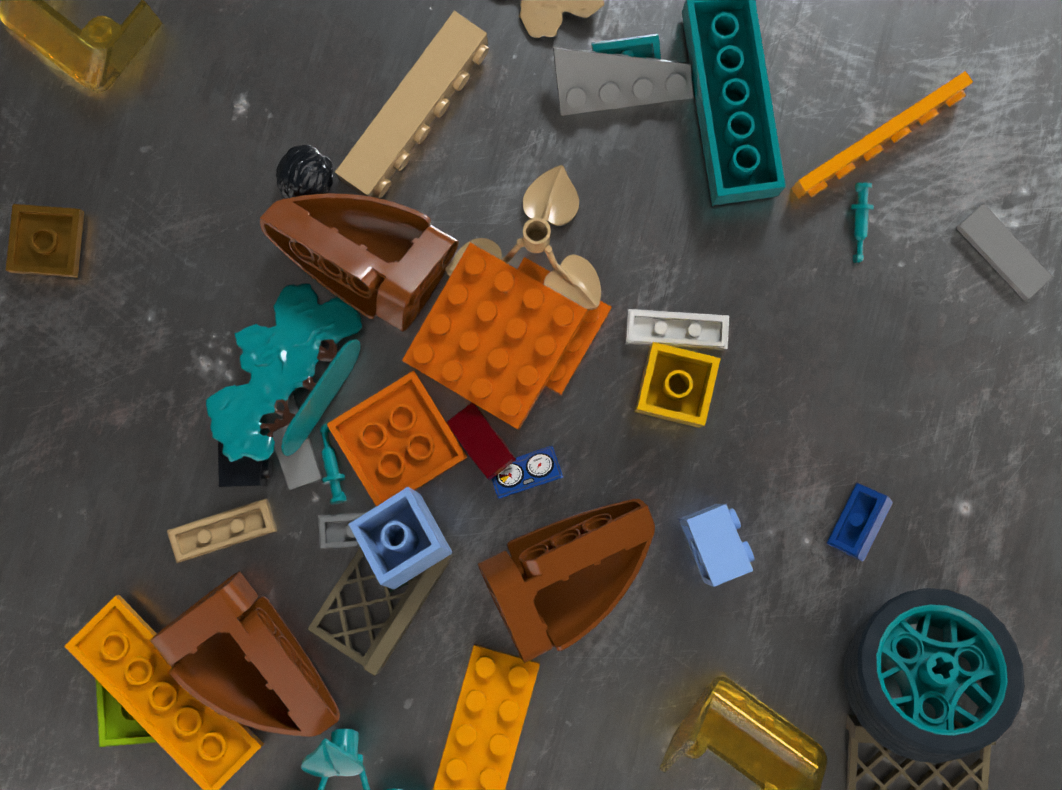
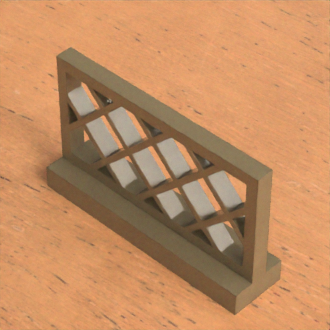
[307,547,454,676]
[846,714,996,790]

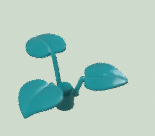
[301,729,403,790]

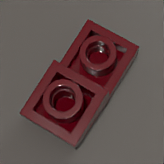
[446,402,517,481]

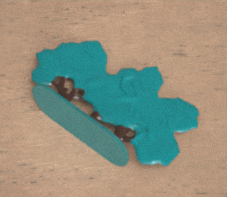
[206,283,362,462]

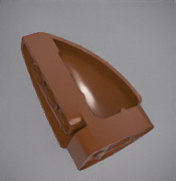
[260,193,459,332]
[477,499,655,663]
[150,571,340,737]

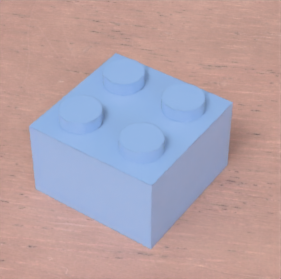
[349,487,453,590]
[678,504,755,587]

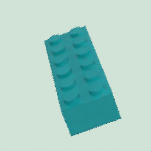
[682,0,786,206]

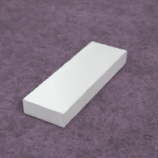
[625,309,729,350]

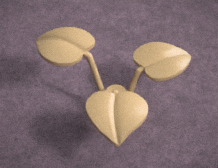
[446,165,601,310]

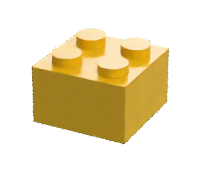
[634,342,721,428]

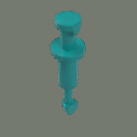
[851,183,874,263]
[320,423,347,505]

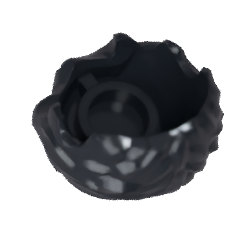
[276,145,333,199]

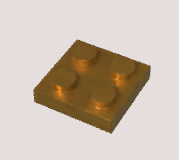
[5,204,84,278]

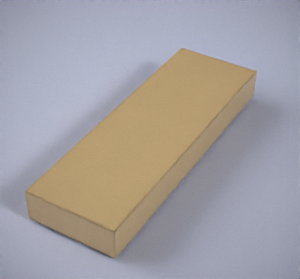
[167,499,277,563]

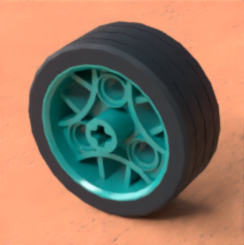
[844,588,1025,763]

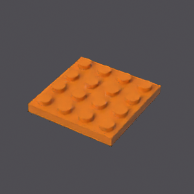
[402,242,589,430]

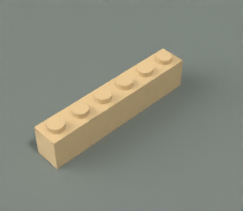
[335,10,489,198]

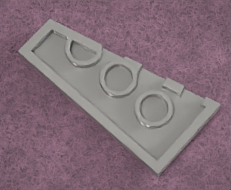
[553,46,693,116]

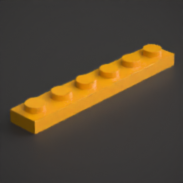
[791,71,973,199]

